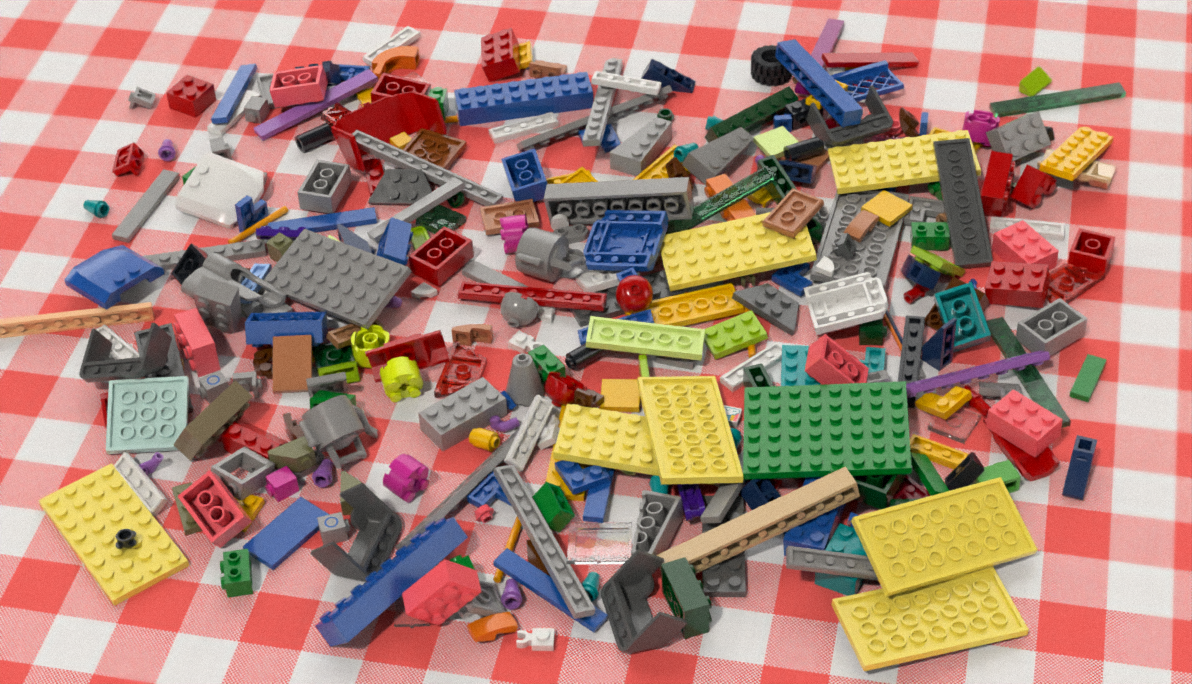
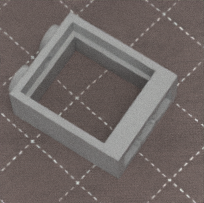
[211,446,275,501]

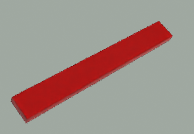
[457,281,607,311]

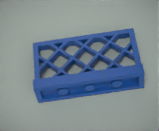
[831,60,904,102]

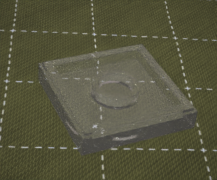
[927,407,981,444]

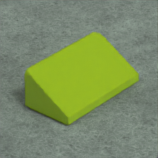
[1019,66,1052,98]
[318,361,360,384]

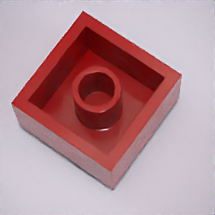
[166,75,217,118]
[1067,228,1116,277]

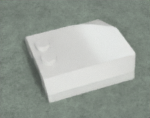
[175,152,264,229]
[804,272,889,336]

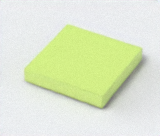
[753,126,798,159]

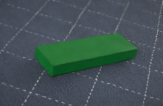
[1069,354,1107,402]
[911,452,949,496]

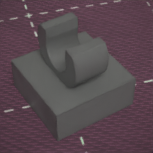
[832,233,856,260]

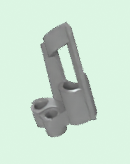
[181,253,287,308]

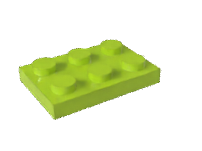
[910,245,966,277]
[704,310,768,360]

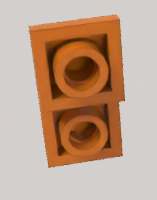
[467,612,518,642]

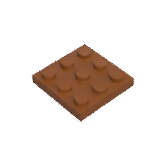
[403,128,467,170]

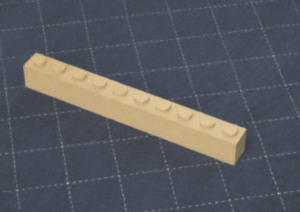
[656,467,860,573]

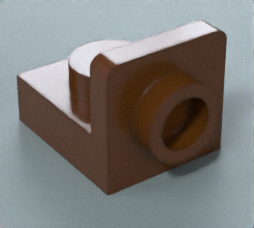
[574,388,604,408]

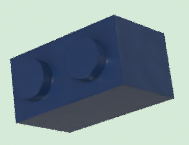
[779,159,817,184]

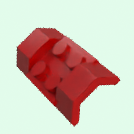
[365,330,450,382]
[983,418,1060,482]

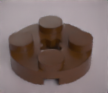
[253,347,273,379]

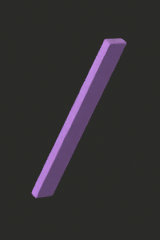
[253,69,378,141]

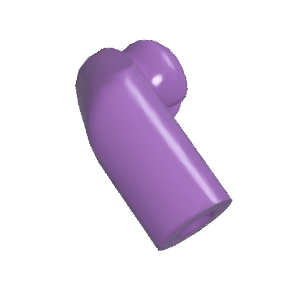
[385,296,402,308]
[489,415,520,432]
[139,452,164,476]

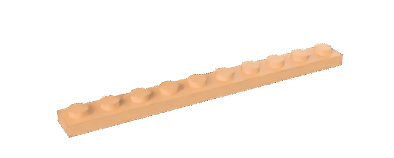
[0,302,155,338]

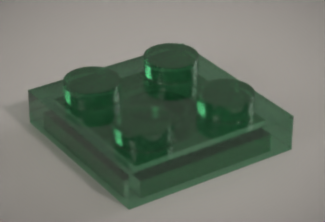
[416,204,466,234]

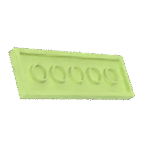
[586,316,705,361]

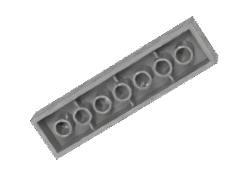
[544,177,694,225]

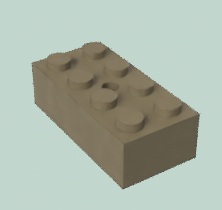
[173,380,253,461]

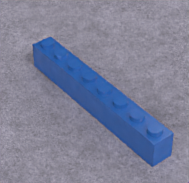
[775,39,863,127]

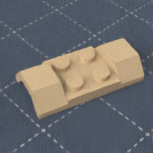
[1037,148,1116,189]

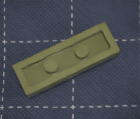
[172,482,203,536]

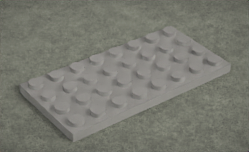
[810,189,910,290]
[263,229,412,329]

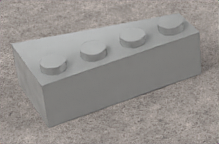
[610,117,672,176]
[682,127,754,185]
[631,490,684,574]

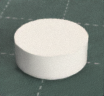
[551,214,569,230]

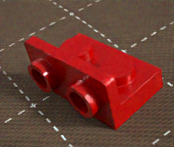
[112,142,144,176]

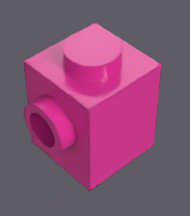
[265,466,299,502]

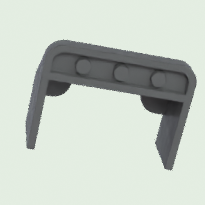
[806,85,893,146]
[79,323,172,383]
[310,483,402,582]
[601,549,687,654]

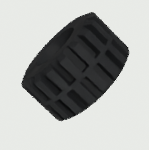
[751,45,792,86]

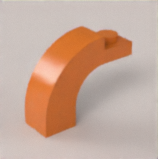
[371,46,420,85]

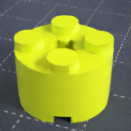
[351,325,390,368]
[380,357,423,402]

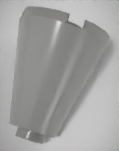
[506,353,544,407]

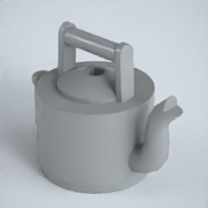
[515,228,586,282]
[299,395,378,468]

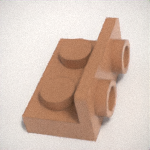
[529,60,567,78]

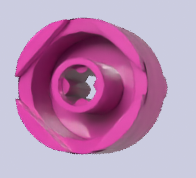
[962,110,1000,146]
[500,214,529,254]
[383,454,429,503]

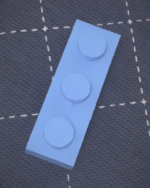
[240,263,272,304]

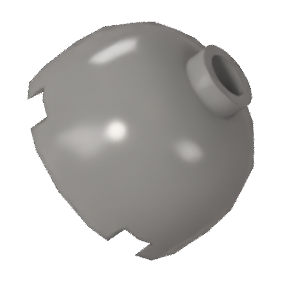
[500,292,539,327]

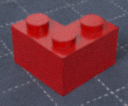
[1010,165,1057,209]

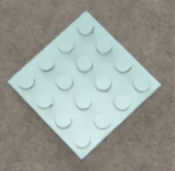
[106,376,189,454]

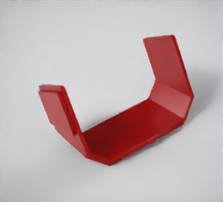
[331,91,447,172]

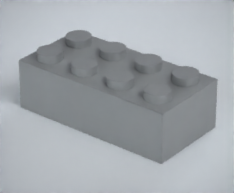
[418,377,507,451]

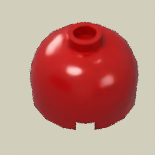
[615,275,653,313]
[545,371,585,407]

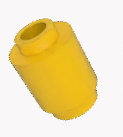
[469,427,500,452]

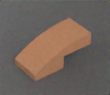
[843,210,880,243]
[451,324,494,346]

